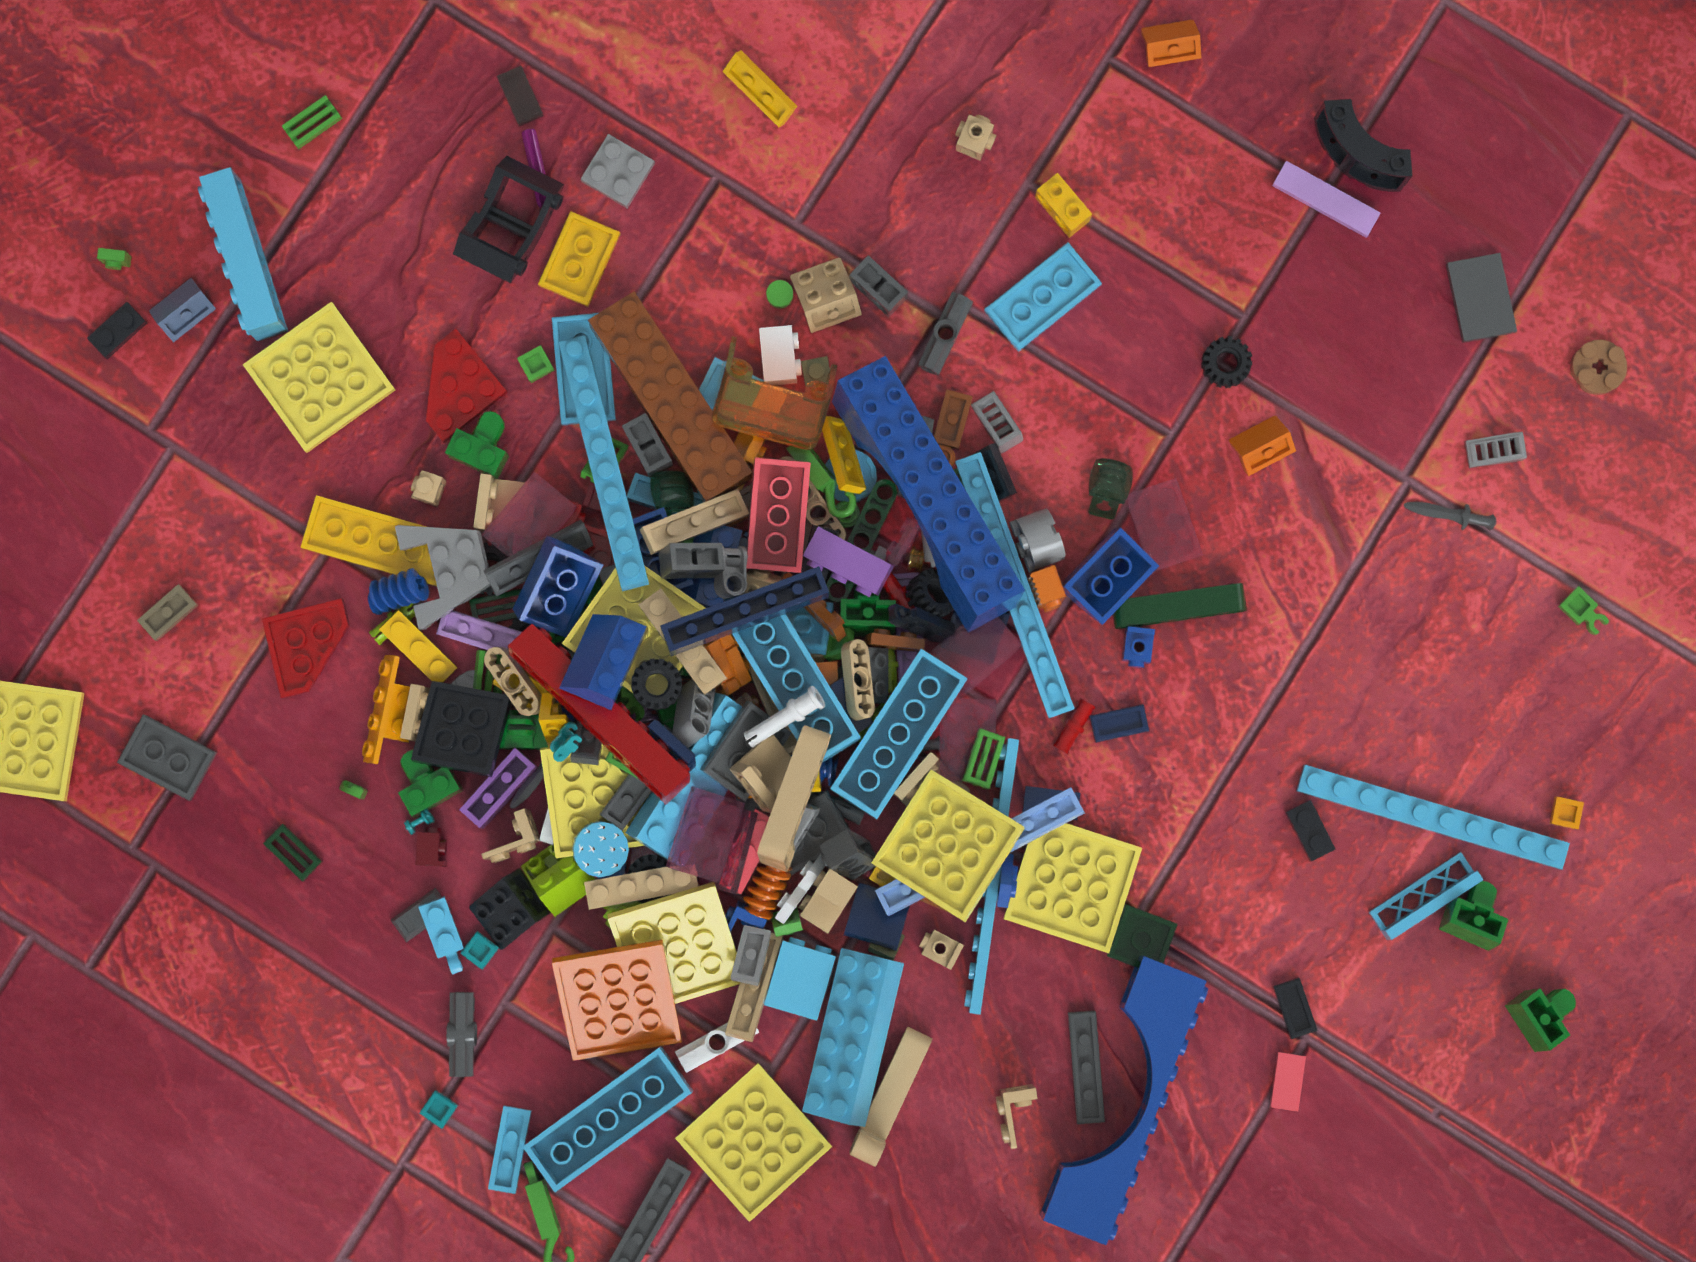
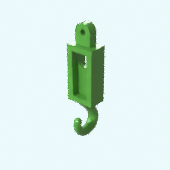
[782,428,856,518]
[524,1161,575,1262]

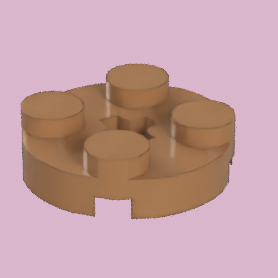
[1570,340,1627,395]

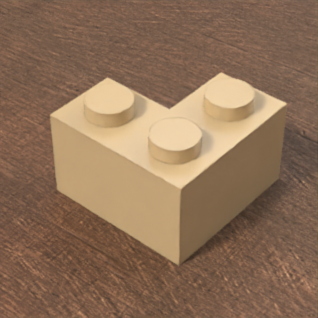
[799,869,858,933]

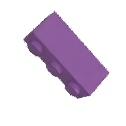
[803,527,893,597]
[459,748,538,829]

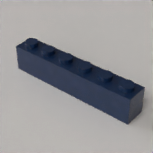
[660,566,829,656]

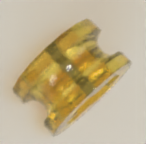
[908,546,924,572]

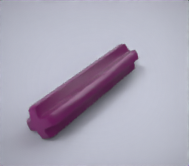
[522,129,546,208]

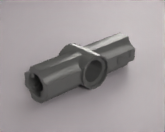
[918,292,973,376]
[446,992,477,1077]

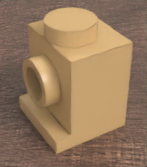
[411,470,446,507]
[919,930,964,970]

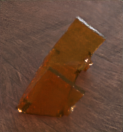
[712,336,837,450]

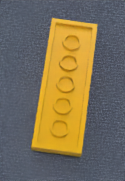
[300,495,437,587]

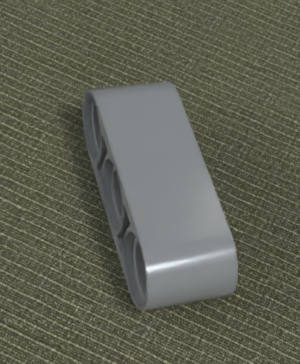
[673,679,715,748]

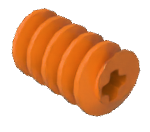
[743,865,792,920]

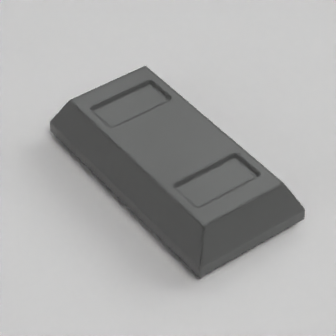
[391,888,451,943]

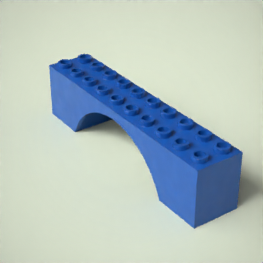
[832,356,1025,633]
[1040,955,1208,1245]

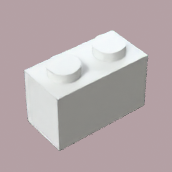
[759,325,802,386]

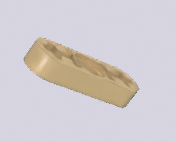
[841,639,875,721]
[484,647,542,716]

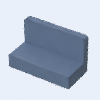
[149,278,216,342]

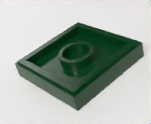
[1106,904,1178,968]

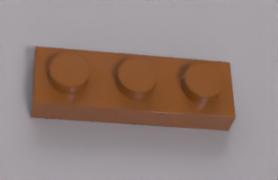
[780,572,846,642]

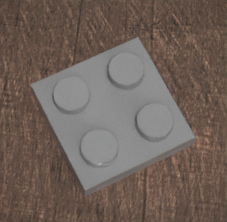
[581,134,655,209]

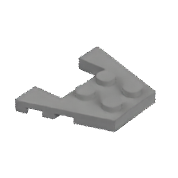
[395,525,490,630]

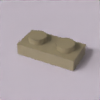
[137,584,198,641]

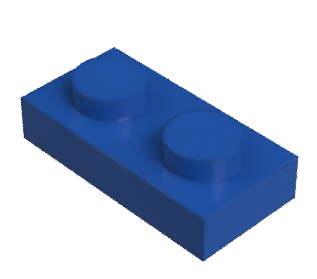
[997,854,1018,908]

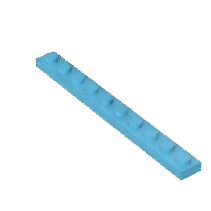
[559,335,649,592]
[955,452,1075,719]
[964,738,1019,1015]
[1296,765,1570,870]

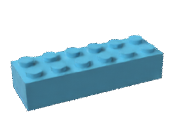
[198,167,288,341]
[732,614,861,763]
[830,649,968,820]
[625,692,742,866]
[802,948,904,1127]
[523,1046,693,1192]

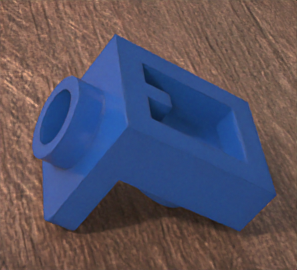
[725,900,767,932]

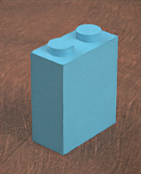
[764,937,836,1021]

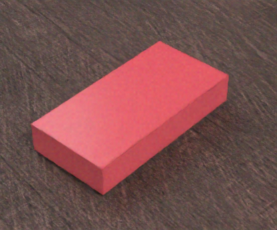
[1270,1052,1306,1112]

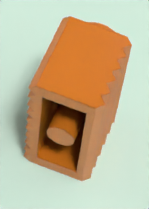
[1028,565,1066,613]

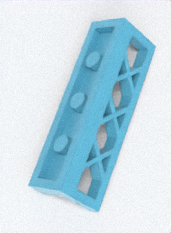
[1369,852,1483,940]

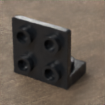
[469,868,551,950]

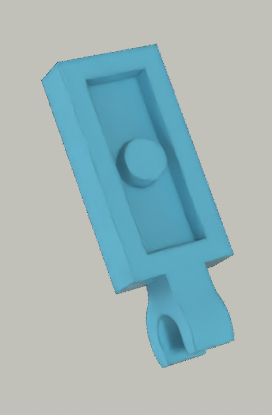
[418,896,464,975]

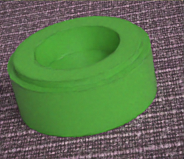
[766,280,794,309]

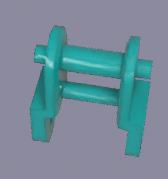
[550,722,582,762]
[404,809,435,835]

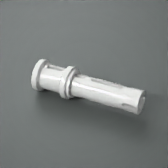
[744,686,825,748]

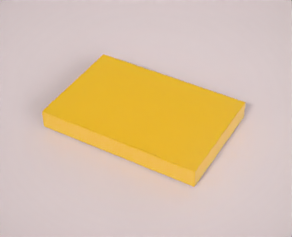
[538,211,620,307]

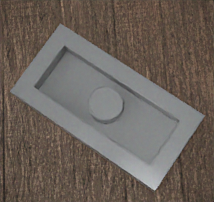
[731,925,771,986]

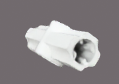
[675,1022,759,1073]

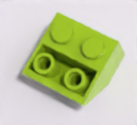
[521,843,597,917]

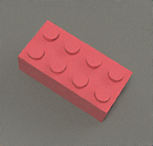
[746,457,811,573]

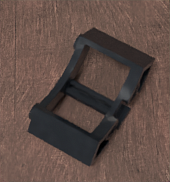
[1314,99,1412,192]
[453,156,564,283]

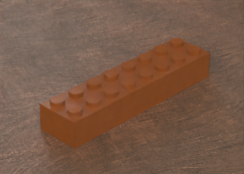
[588,291,753,502]

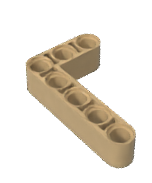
[757,725,831,872]
[849,1026,933,1167]

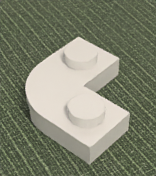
[775,854,825,924]

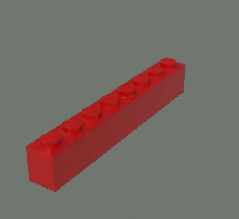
[508,624,690,805]

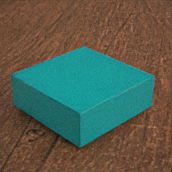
[460,931,499,970]
[419,1090,459,1129]

